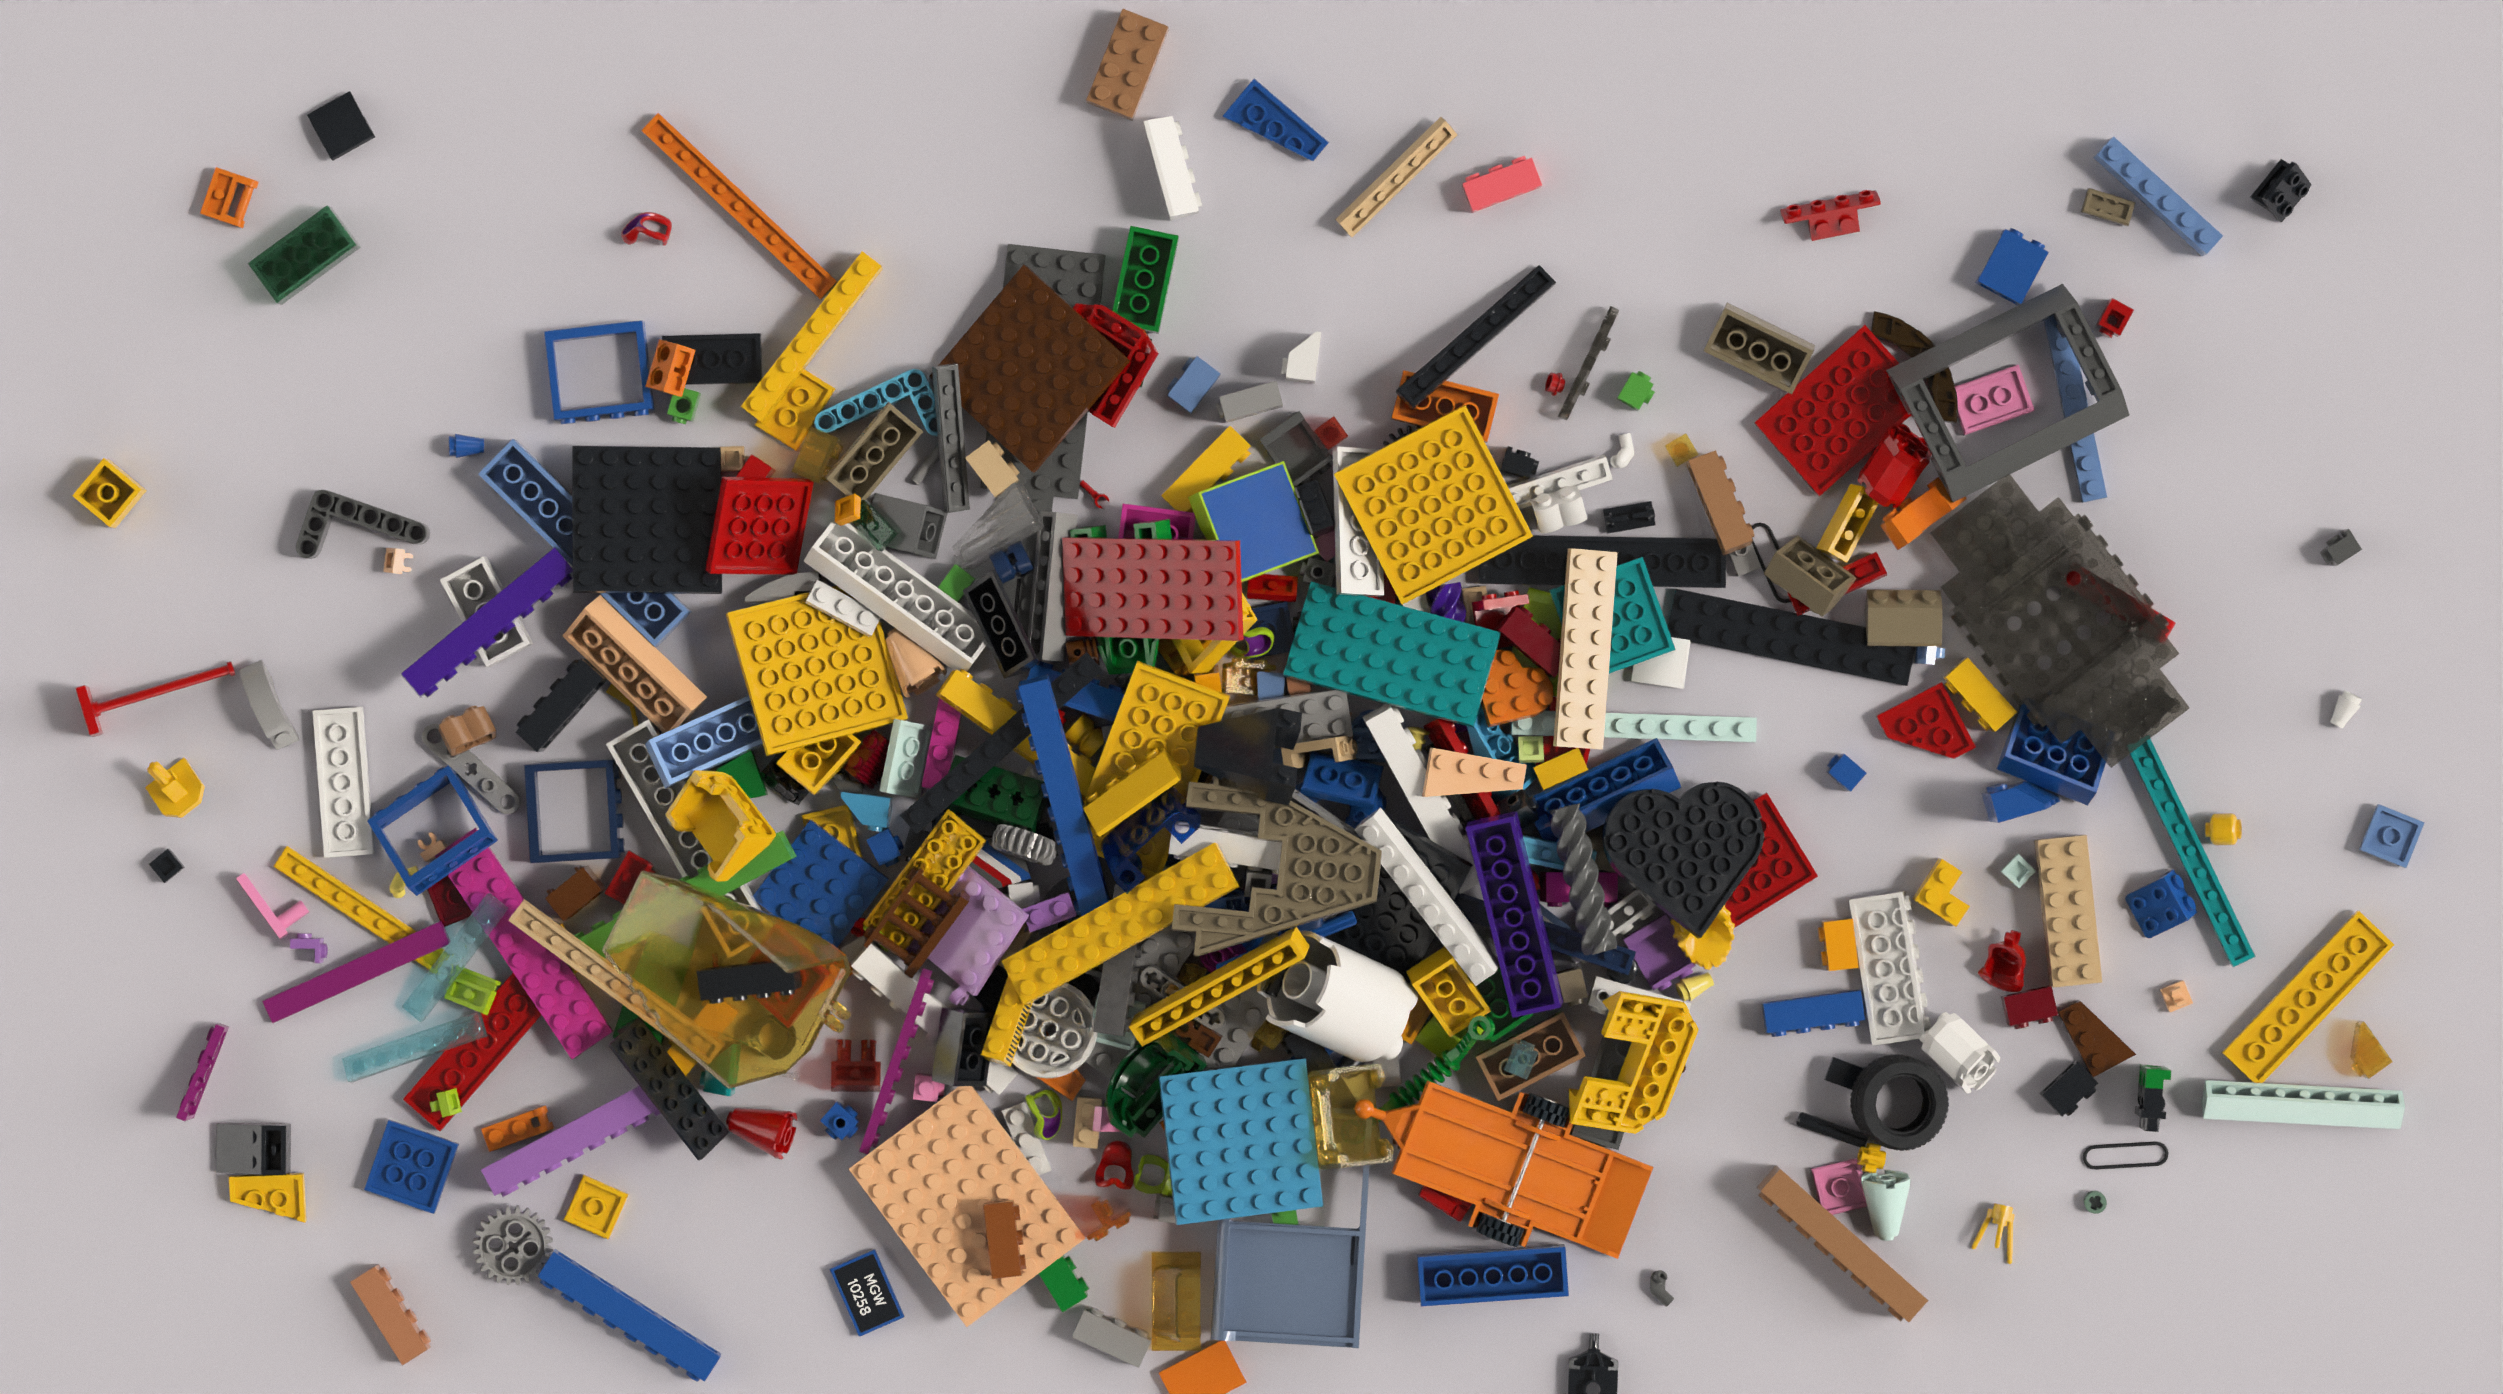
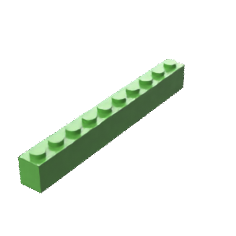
[574,830,797,958]

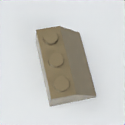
[1764,535,1856,617]
[1864,589,1942,646]

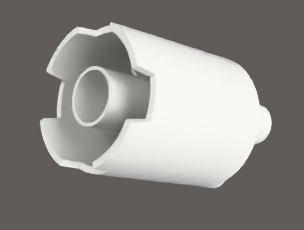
[1257,931,1418,1062]

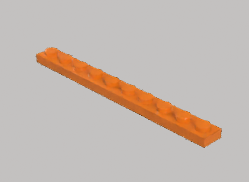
[641,113,837,299]

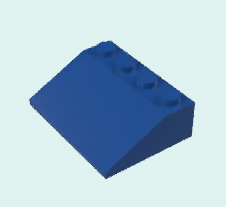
[1996,696,2115,806]

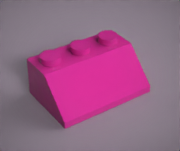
[1118,504,1196,539]

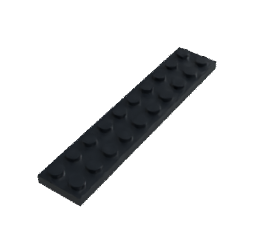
[1479,535,1726,588]
[1668,589,1916,686]

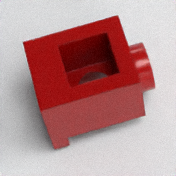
[2096,298,2134,338]

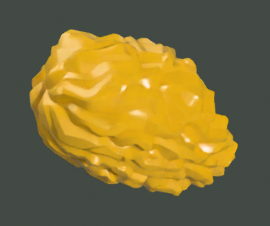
[1670,905,1735,970]

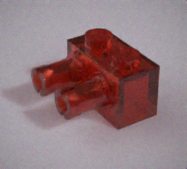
[831,1039,881,1092]

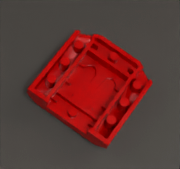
[1073,303,1159,428]

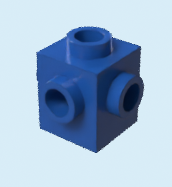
[820,1101,860,1140]

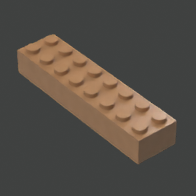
[1757,1166,1929,1322]

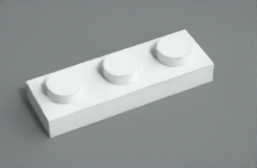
[805,580,881,637]
[1002,1101,1052,1175]

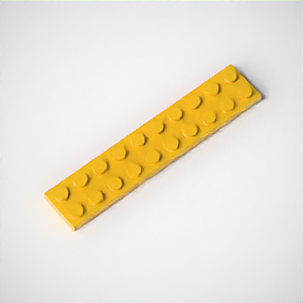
[1002,842,1239,1005]

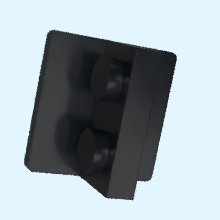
[2250,159,2311,222]

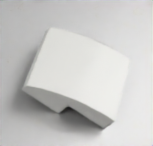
[1631,637,1690,689]

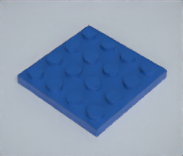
[753,819,889,957]

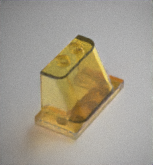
[1152,1251,1201,1351]

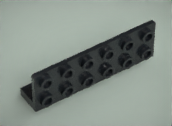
[609,1017,729,1161]

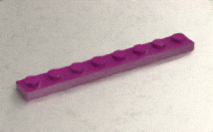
[859,968,934,1155]

